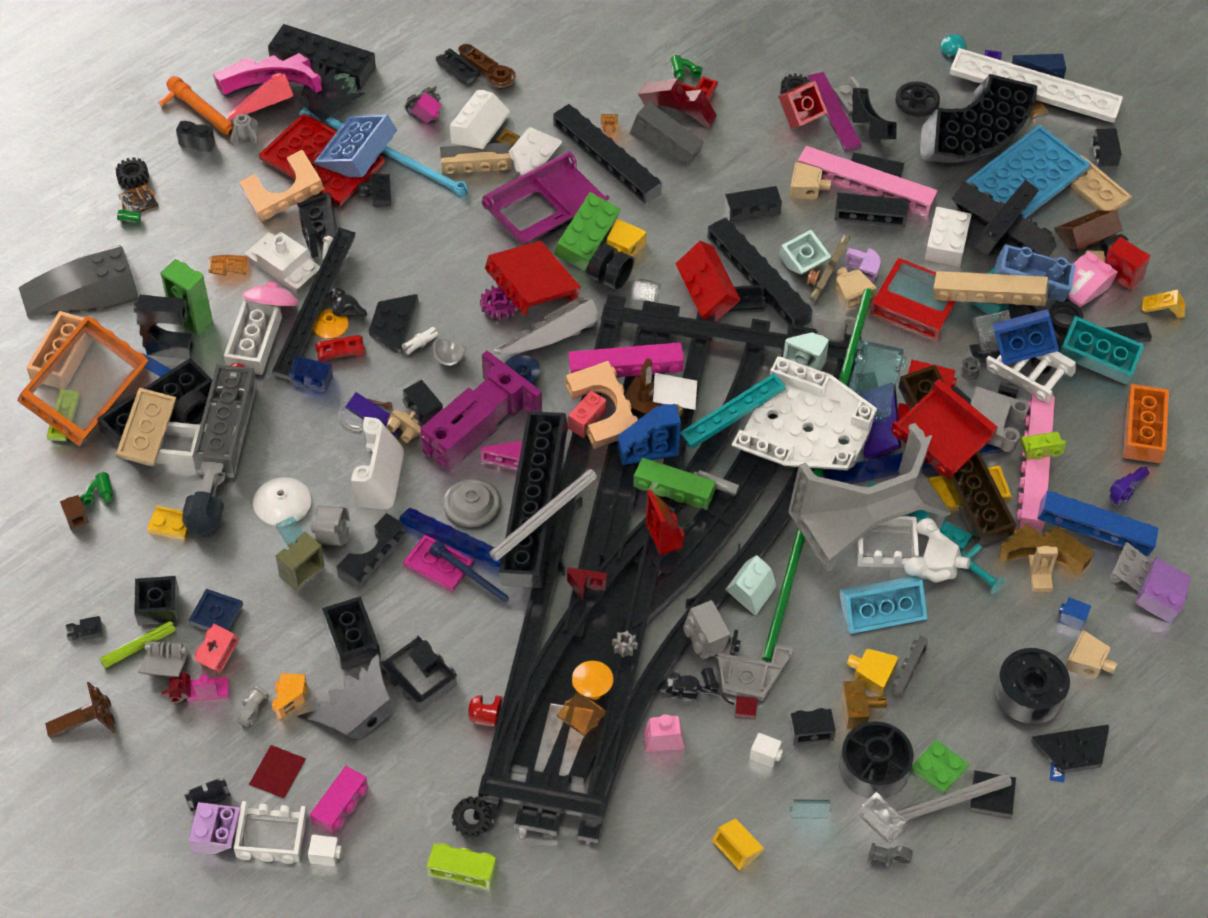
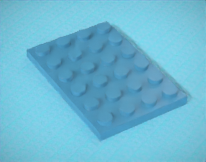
[966,124,1091,219]

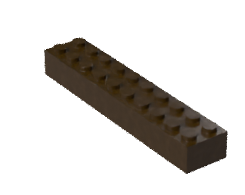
[898,365,1016,546]

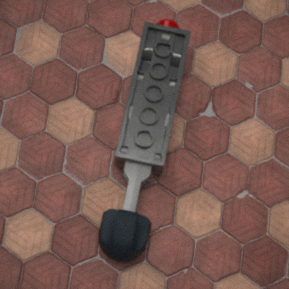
[182,363,257,535]

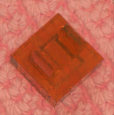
[601,114,618,132]

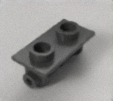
[404,86,441,114]

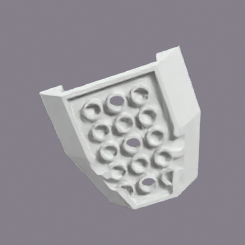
[732,356,877,470]

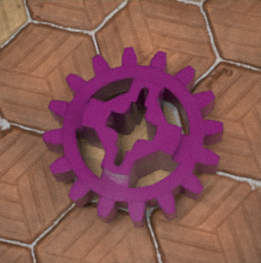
[480,285,518,321]

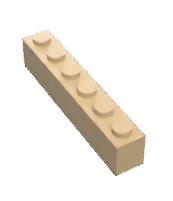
[933,271,1049,306]

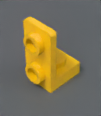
[1142,290,1186,319]

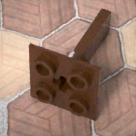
[624,358,662,414]
[45,682,115,738]

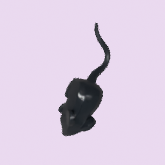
[659,671,734,705]

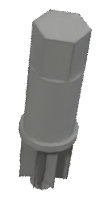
[694,470,739,496]

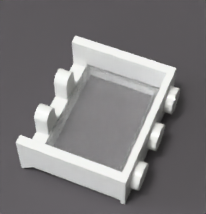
[857,516,919,568]
[234,801,308,864]

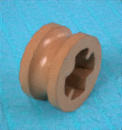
[807,269,821,287]

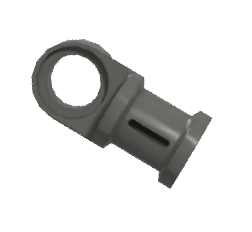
[868,843,913,867]

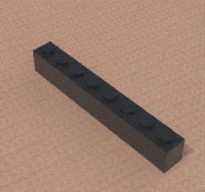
[553,104,662,205]
[707,217,813,327]

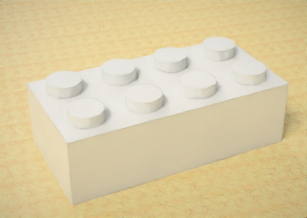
[224,299,282,375]

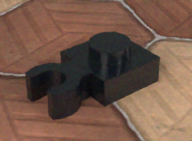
[66,616,103,641]

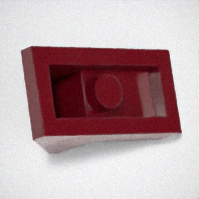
[567,567,607,600]

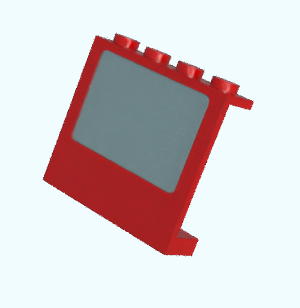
[870,258,956,341]

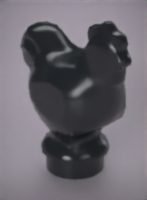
[329,288,367,317]

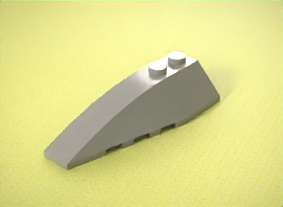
[493,297,601,355]

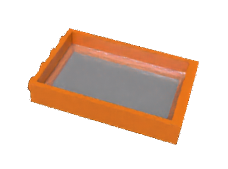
[17,315,149,447]

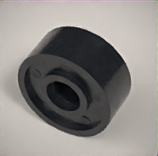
[995,648,1070,724]
[839,721,914,800]

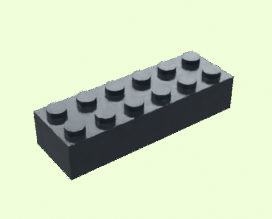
[268,24,376,90]
[951,181,1057,257]
[97,358,212,449]

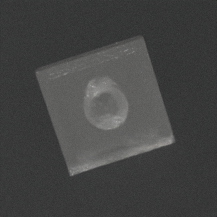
[972,310,1011,355]

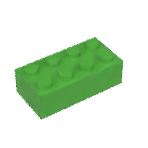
[554,192,621,272]
[160,259,213,336]

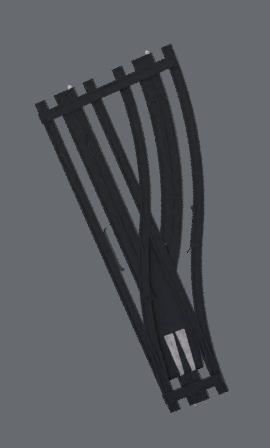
[473,294,862,845]

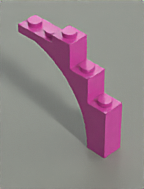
[213,53,322,95]

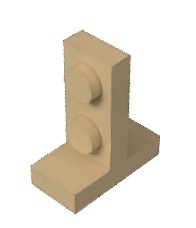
[1028,546,1058,592]

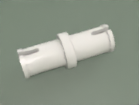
[402,327,438,355]

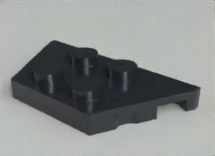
[369,294,418,354]
[1031,724,1109,774]

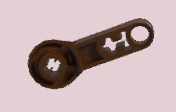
[458,44,516,89]

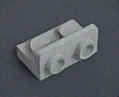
[833,76,861,116]

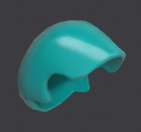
[940,34,967,58]

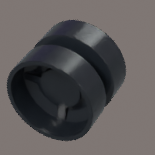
[588,243,634,291]

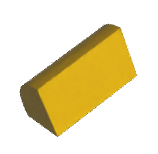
[711,818,764,871]

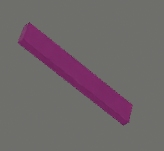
[807,72,861,152]

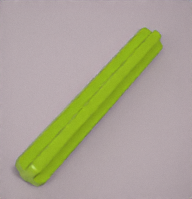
[100,621,175,668]

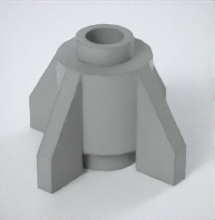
[230,114,258,145]

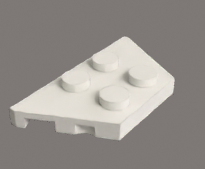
[509,127,562,176]

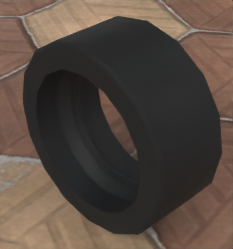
[1049,301,1083,334]
[174,390,207,424]

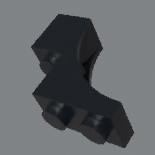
[852,88,897,140]

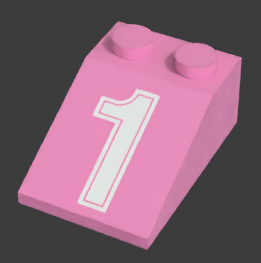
[1067,252,1118,307]

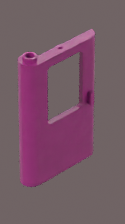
[482,151,610,245]

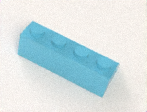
[839,576,927,634]

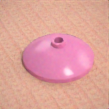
[242,282,298,306]

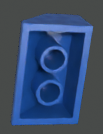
[992,309,1059,365]

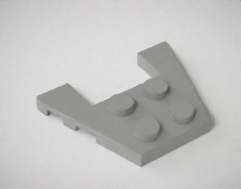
[717,636,793,701]

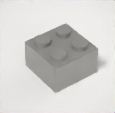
[683,600,731,660]

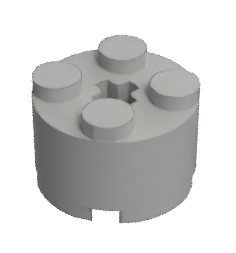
[311,505,350,546]

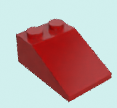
[646,490,685,555]

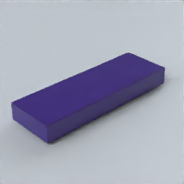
[345,392,399,437]

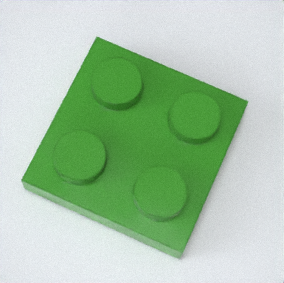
[911,739,969,795]

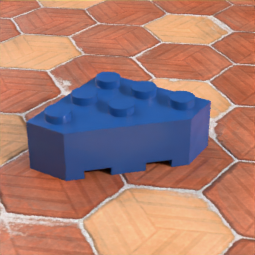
[617,404,681,465]

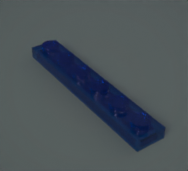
[399,507,502,570]

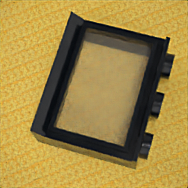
[379,636,457,714]

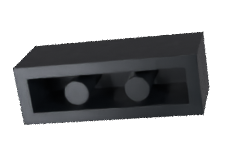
[724,186,782,221]

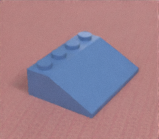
[314,114,397,177]

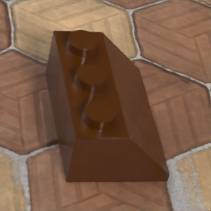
[1054,210,1123,251]

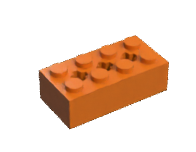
[1123,384,1169,464]

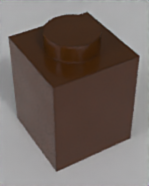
[60,495,89,530]

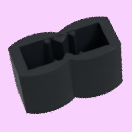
[176,121,215,152]

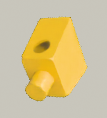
[607,219,647,256]
[846,649,899,696]

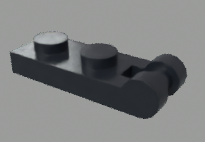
[436,48,480,84]

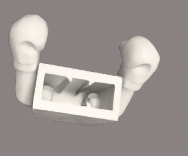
[904,518,970,583]

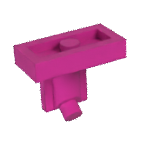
[187,674,229,702]

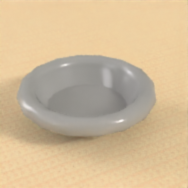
[443,478,501,527]

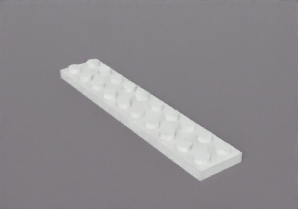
[949,48,1123,123]

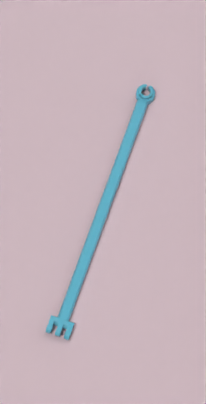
[299,107,468,197]

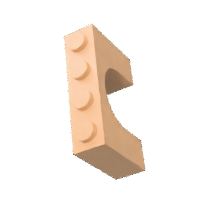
[240,150,324,222]
[564,361,638,449]

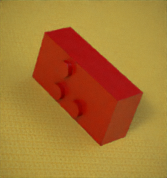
[675,241,740,322]

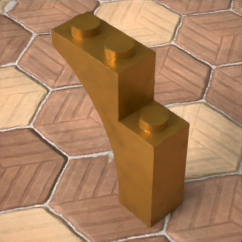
[999,523,1095,575]

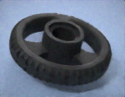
[895,81,940,117]

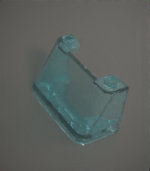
[848,340,907,422]

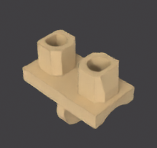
[386,409,421,443]

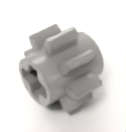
[612,631,638,657]

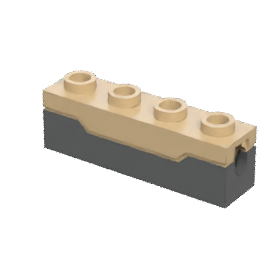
[440,142,512,174]

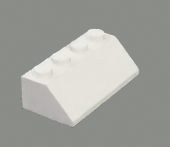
[450,90,510,149]

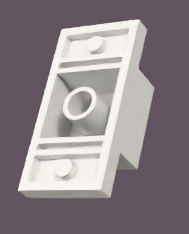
[244,232,320,294]

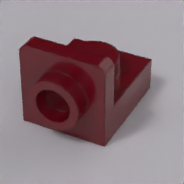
[162,673,190,703]

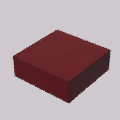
[735,696,757,719]

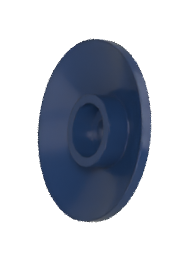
[505,355,540,384]

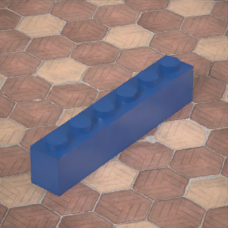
[1037,490,1158,556]

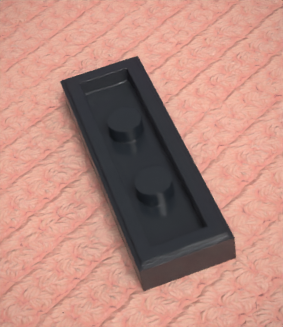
[851,152,905,178]

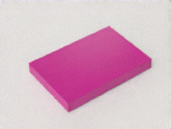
[403,534,474,592]

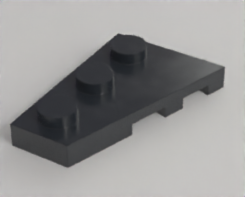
[297,193,337,244]

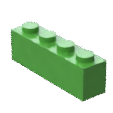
[633,458,716,510]

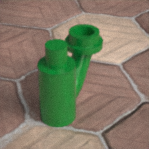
[670,55,702,81]
[80,472,113,506]

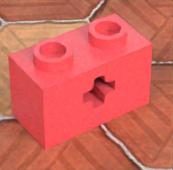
[568,391,606,438]
[194,624,240,674]

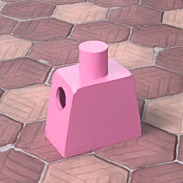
[644,714,685,752]

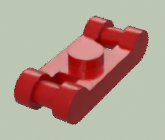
[315,335,366,363]

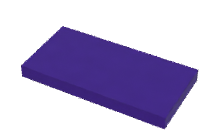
[859,383,901,460]

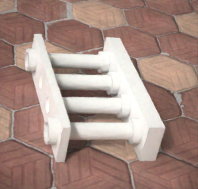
[987,351,1076,404]

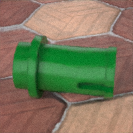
[117,208,141,223]

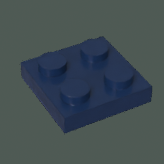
[188,589,243,631]

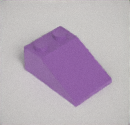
[1135,557,1191,623]

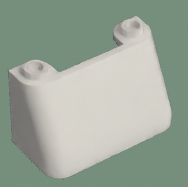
[351,417,404,510]

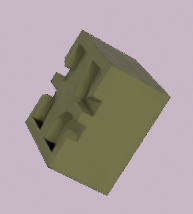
[275,532,325,591]

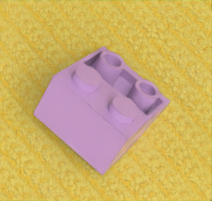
[188,802,240,855]

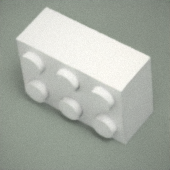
[925,207,971,267]

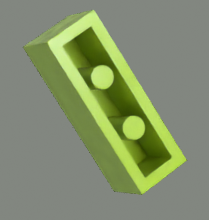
[427,843,497,889]

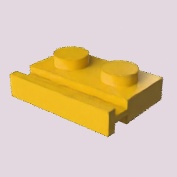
[147,506,189,540]

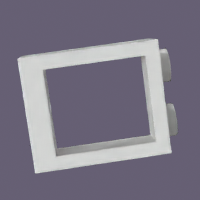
[155,422,200,467]

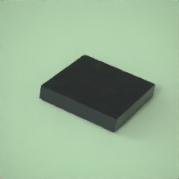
[299,207,319,258]
[969,770,1016,818]

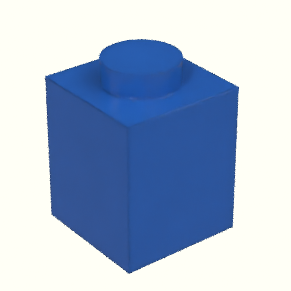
[1058,597,1091,631]

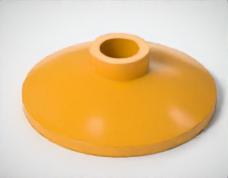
[313,309,349,339]

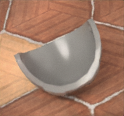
[433,339,466,366]

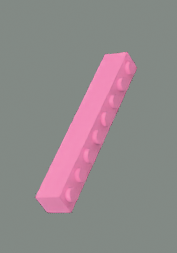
[798,146,938,216]
[1016,394,1055,531]

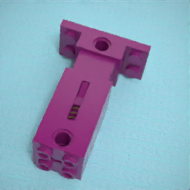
[420,351,542,472]

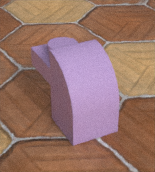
[845,248,881,285]

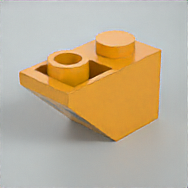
[272,673,307,719]

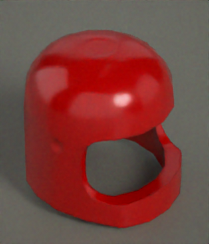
[468,695,503,727]

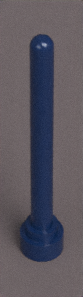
[429,540,509,602]

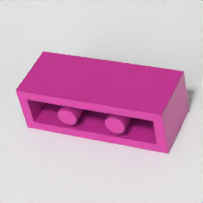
[309,765,369,836]

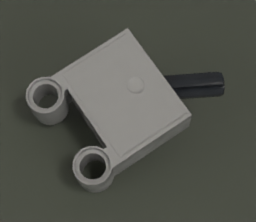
[951,386,1029,452]

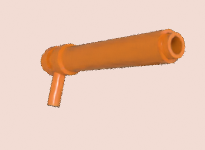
[158,76,234,136]

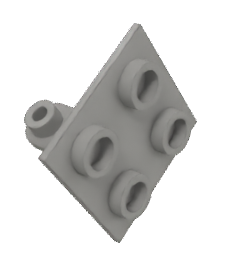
[1111,542,1153,592]
[138,641,189,677]

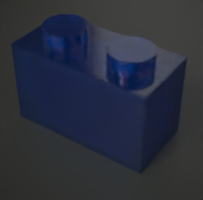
[289,356,333,393]

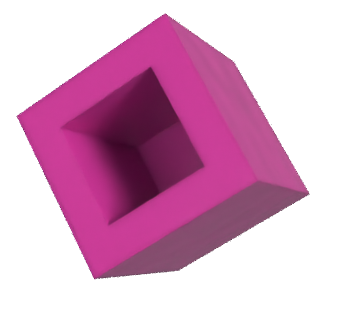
[411,92,441,124]

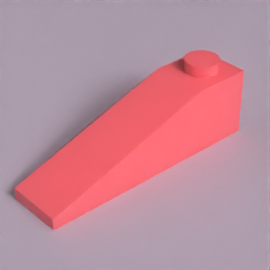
[227,73,294,121]

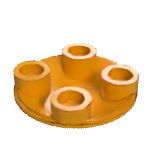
[572,661,613,700]

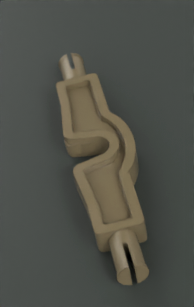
[810,234,850,302]

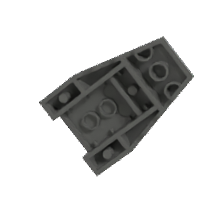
[18,245,139,317]

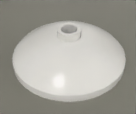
[253,477,312,528]

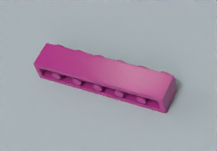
[568,342,684,378]

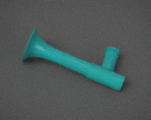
[961,543,1005,594]

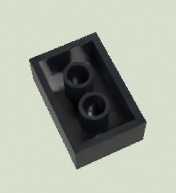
[322,596,381,670]

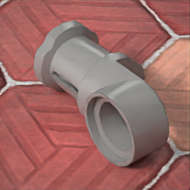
[238,685,269,728]

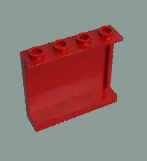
[484,241,581,316]
[891,379,997,479]

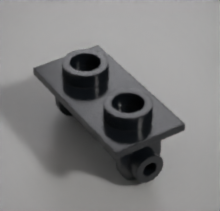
[184,778,231,811]

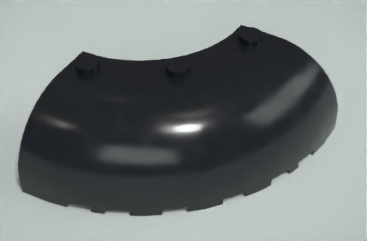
[920,74,1038,163]

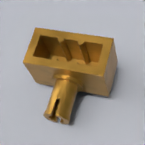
[841,680,887,729]

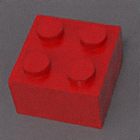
[778,81,828,128]
[1105,237,1151,291]

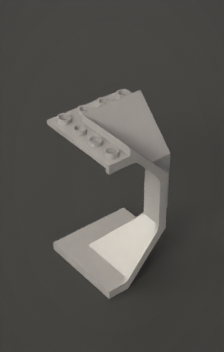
[788,423,952,571]

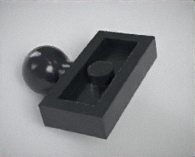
[357,174,391,205]

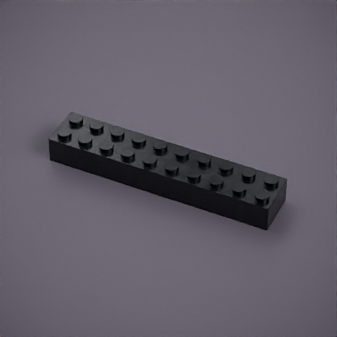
[499,411,568,588]

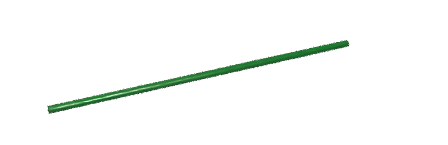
[761,288,873,662]

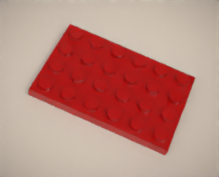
[259,113,385,206]

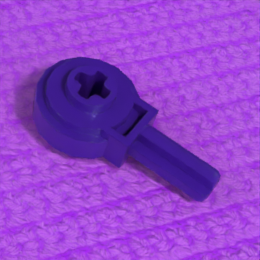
[1109,466,1150,507]

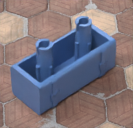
[994,244,1076,302]

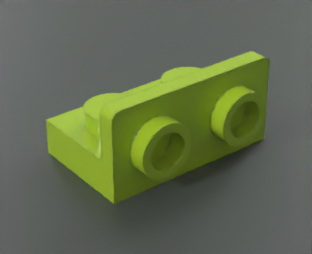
[1020,431,1067,460]

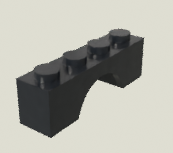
[336,513,406,589]

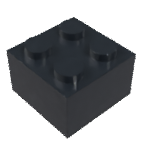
[134,576,179,625]

